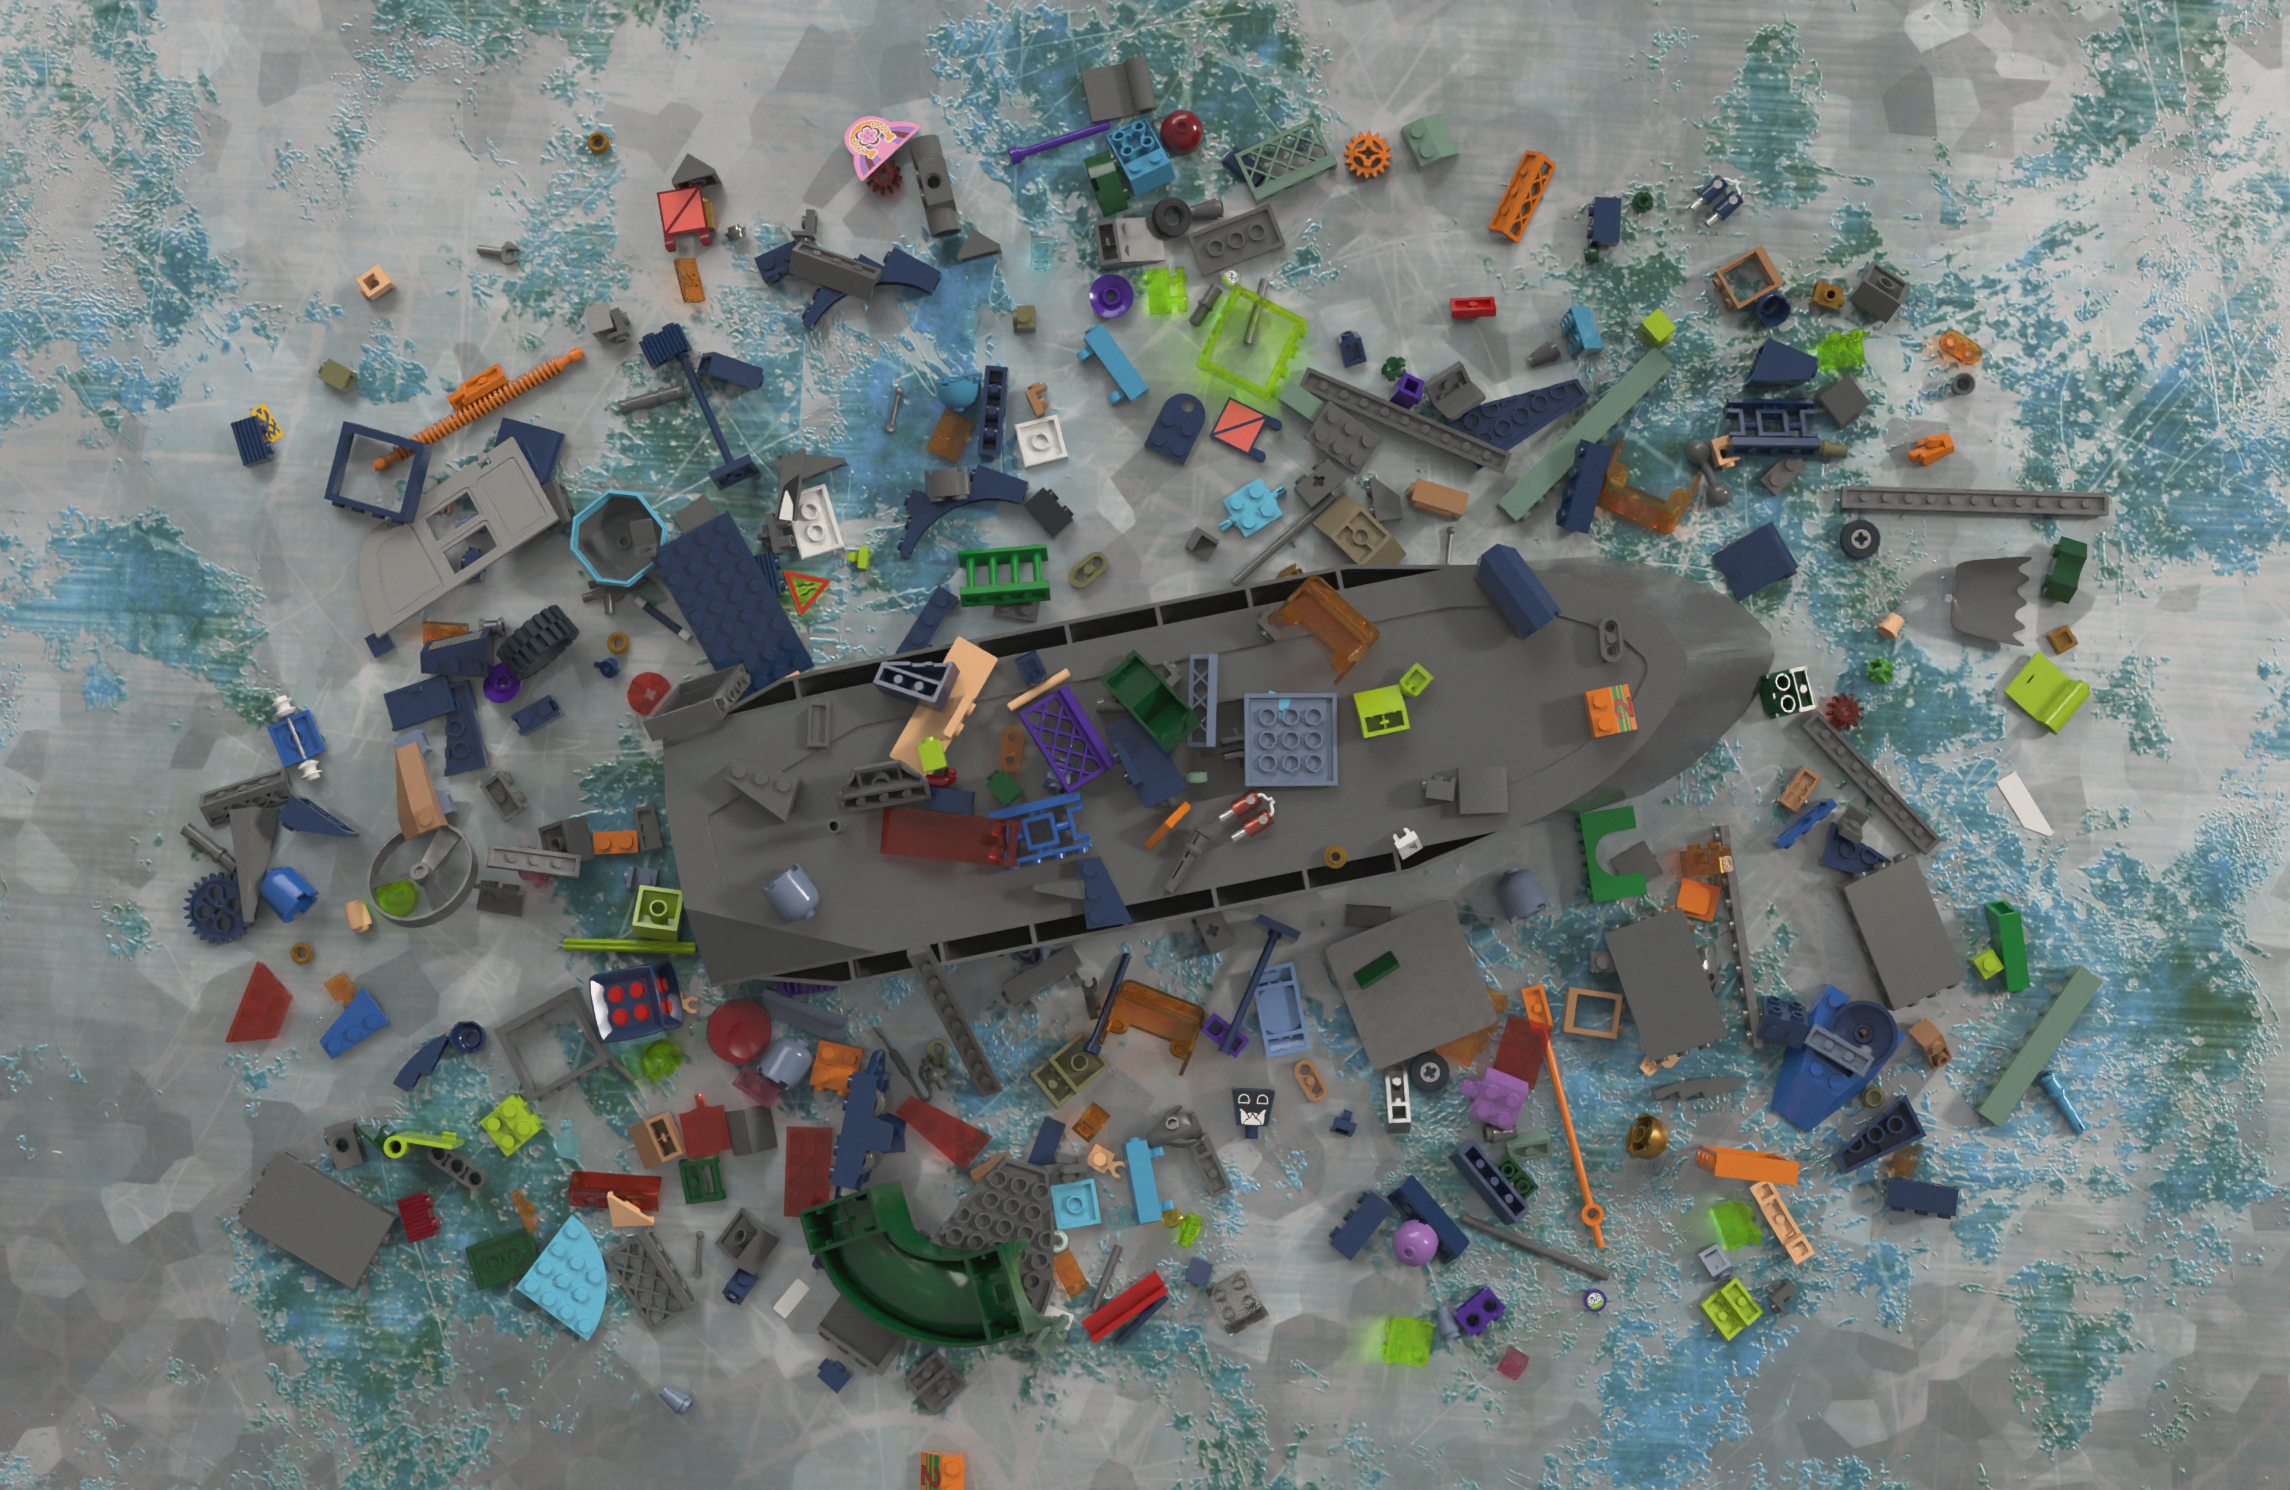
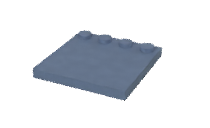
[1243,693,1338,787]

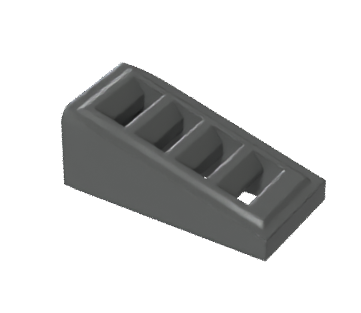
[1033,880,1086,900]

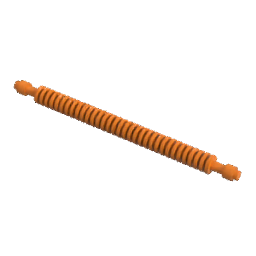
[372,347,585,471]

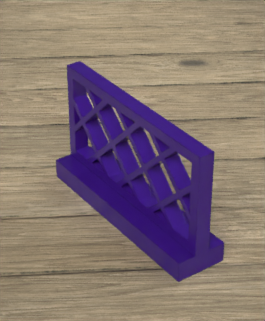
[1018,685,1116,794]

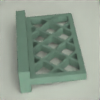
[1234,118,1337,205]

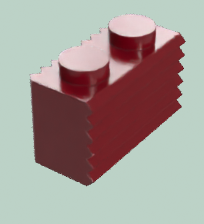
[397,1190,441,1243]

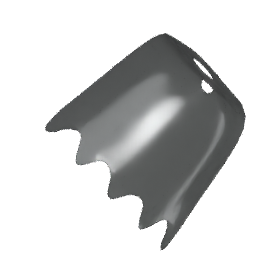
[1950,557,2032,647]

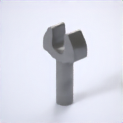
[477,241,520,265]

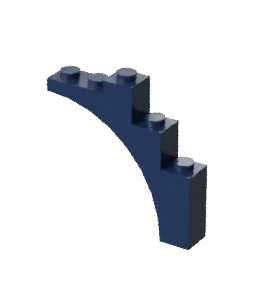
[802,247,942,331]
[897,465,1029,559]

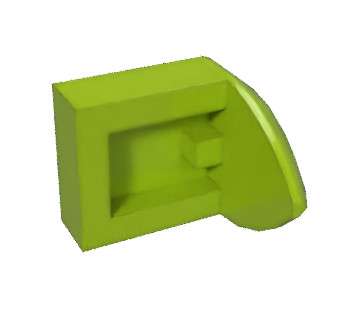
[1399,662,1434,697]

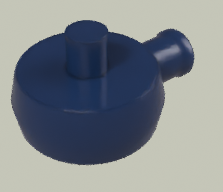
[594,657,620,678]

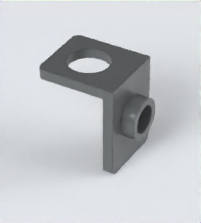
[629,518,658,559]

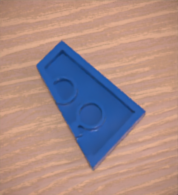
[1772,798,1837,849]
[319,986,389,1060]

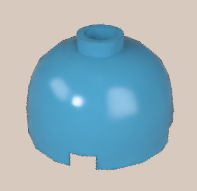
[936,376,981,411]

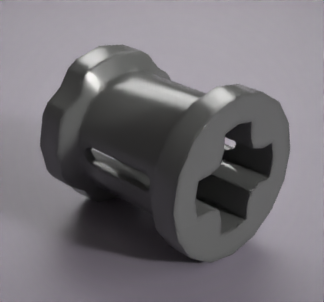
[479,617,505,637]

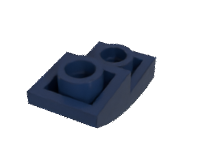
[923,786,975,815]

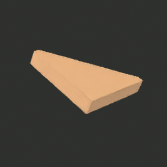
[607,1191,655,1227]

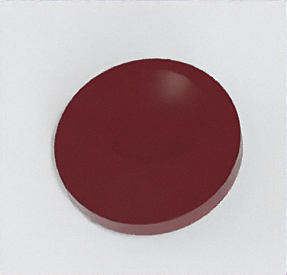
[706,998,772,1064]

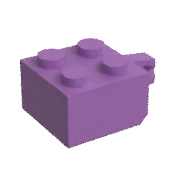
[1460,1068,1529,1131]

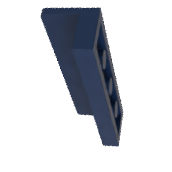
[1387,1175,1470,1265]

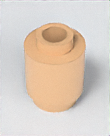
[344,899,373,933]

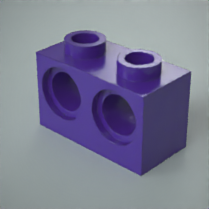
[1452,1284,1506,1337]

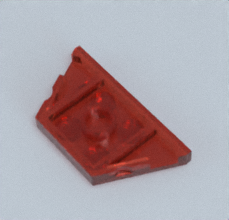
[225,961,293,1043]

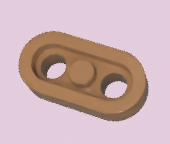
[1294,1060,1328,1102]

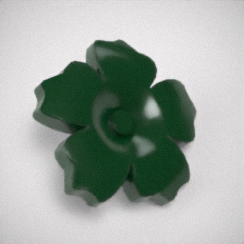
[1381,356,1407,382]

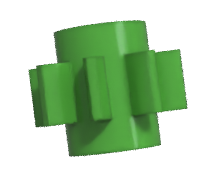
[1865,657,1895,686]

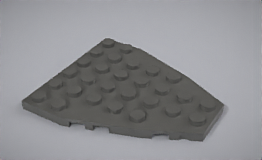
[931,1156,1055,1315]

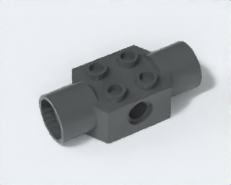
[909,134,961,238]

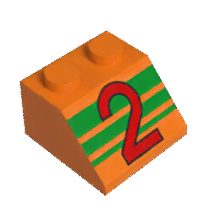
[1582,684,1637,739]
[920,1451,966,1490]

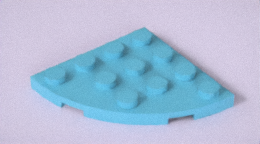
[516,1214,607,1341]

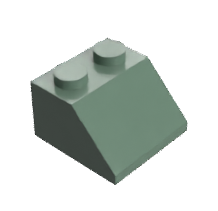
[1400,114,1459,172]

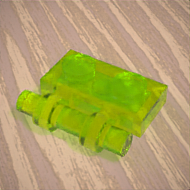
[1147,267,1189,315]

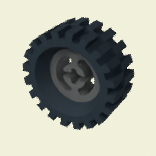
[496,605,579,681]

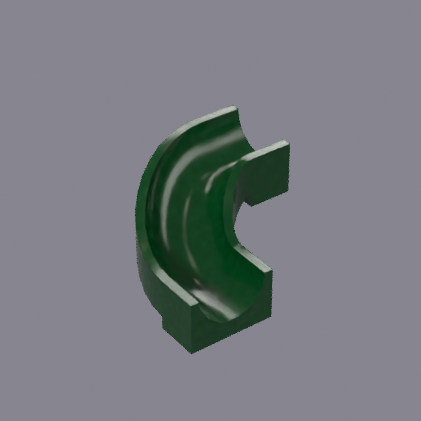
[798,1180,1054,1348]

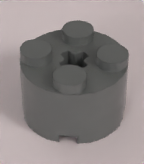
[924,467,971,502]

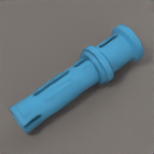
[2038,1069,2088,1135]

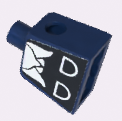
[1232,1087,1275,1139]

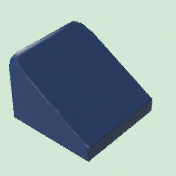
[1185,1257,1213,1288]

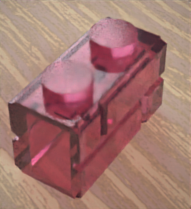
[732,1064,784,1109]

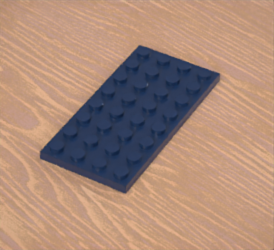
[650,510,815,704]

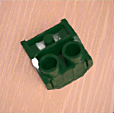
[1759,665,1817,719]

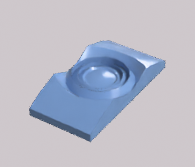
[1249,962,1311,1058]

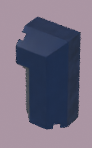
[1474,544,1562,641]

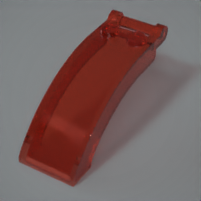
[880,807,1022,868]

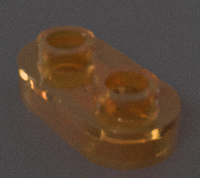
[1939,330,1982,365]
[999,726,1024,772]

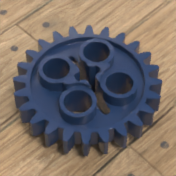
[183,872,259,945]

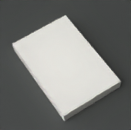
[791,484,845,561]

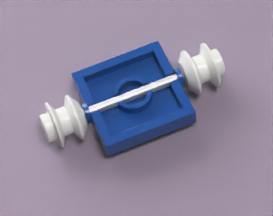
[267,695,328,782]

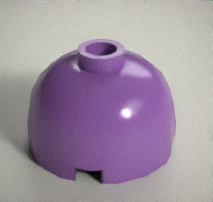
[1392,1220,1439,1267]

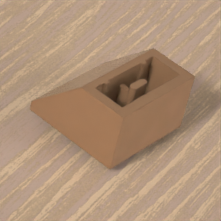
[628,1111,687,1170]

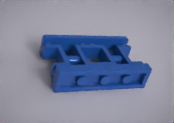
[988,791,1092,871]

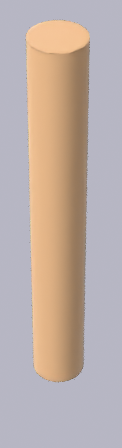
[1007,668,1071,712]

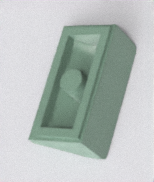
[1504,1129,1552,1162]

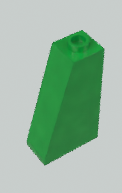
[1984,899,2031,993]

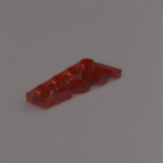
[896,1095,993,1171]

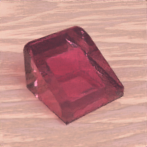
[1497,1346,1529,1381]

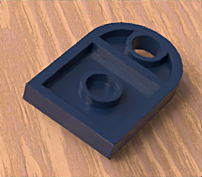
[1144,393,1205,465]

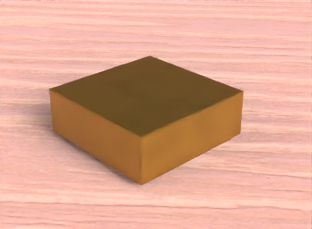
[2046,625,2078,655]

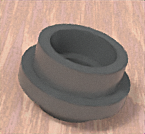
[725,224,746,241]

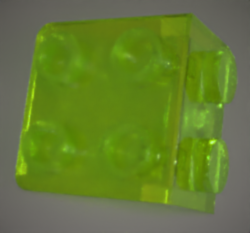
[1380,1314,1434,1367]

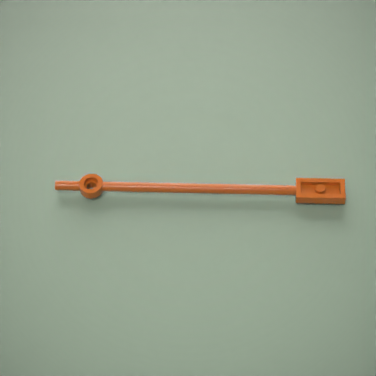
[1520,983,1605,1248]

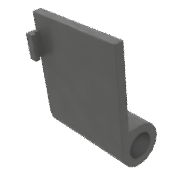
[1081,56,1157,123]

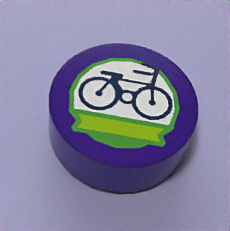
[1583,1288,1607,1312]

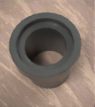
[1951,373,1975,395]

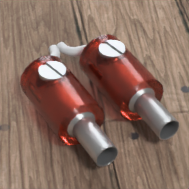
[1218,789,1275,842]

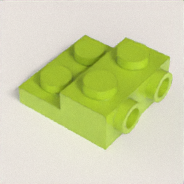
[479,1093,543,1157]

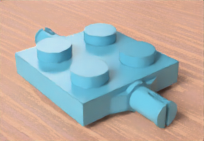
[1218,478,1287,539]

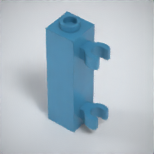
[1077,324,1149,406]
[1121,1137,1175,1226]

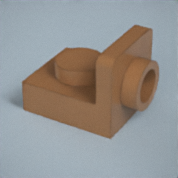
[1025,382,1048,419]

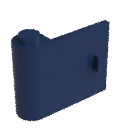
[489,417,566,486]
[1713,521,1799,601]

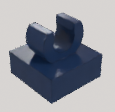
[1330,1109,1357,1137]

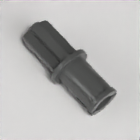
[1189,284,1223,327]

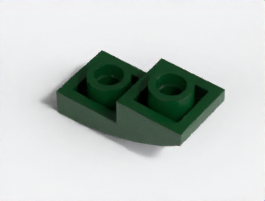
[1496,1154,1539,1200]

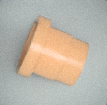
[1877,613,1904,640]

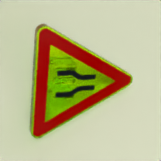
[783,570,830,616]

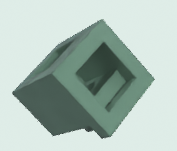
[689,1015,711,1041]

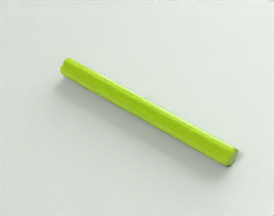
[563,938,697,954]

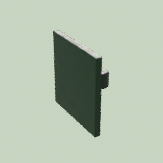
[356,1124,396,1159]

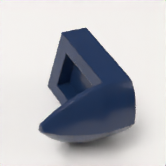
[1015,649,1047,686]

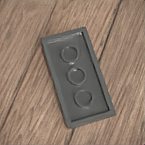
[1187,203,1286,277]

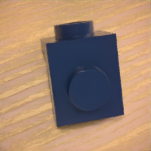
[722,1268,759,1305]

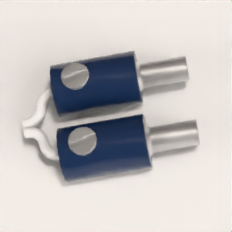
[1689,175,1743,228]

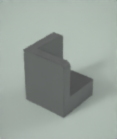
[1185,527,1219,561]

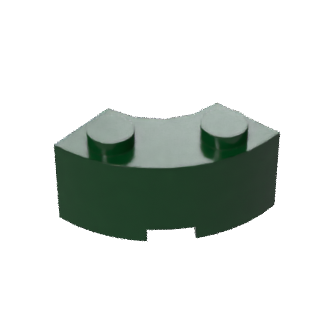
[1083,151,1130,217]
[2040,536,2087,604]

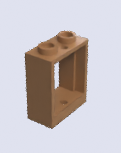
[1712,245,1784,313]
[1406,478,1469,520]
[1561,986,1625,1039]

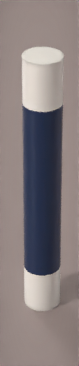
[634,596,692,642]

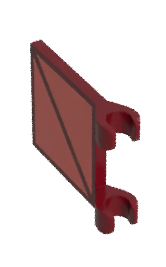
[657,185,711,252]

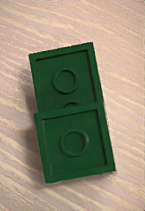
[1099,650,1202,754]

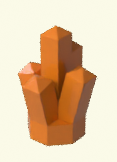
[1908,432,1954,467]

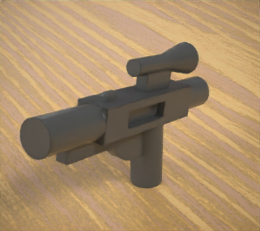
[581,575,648,614]

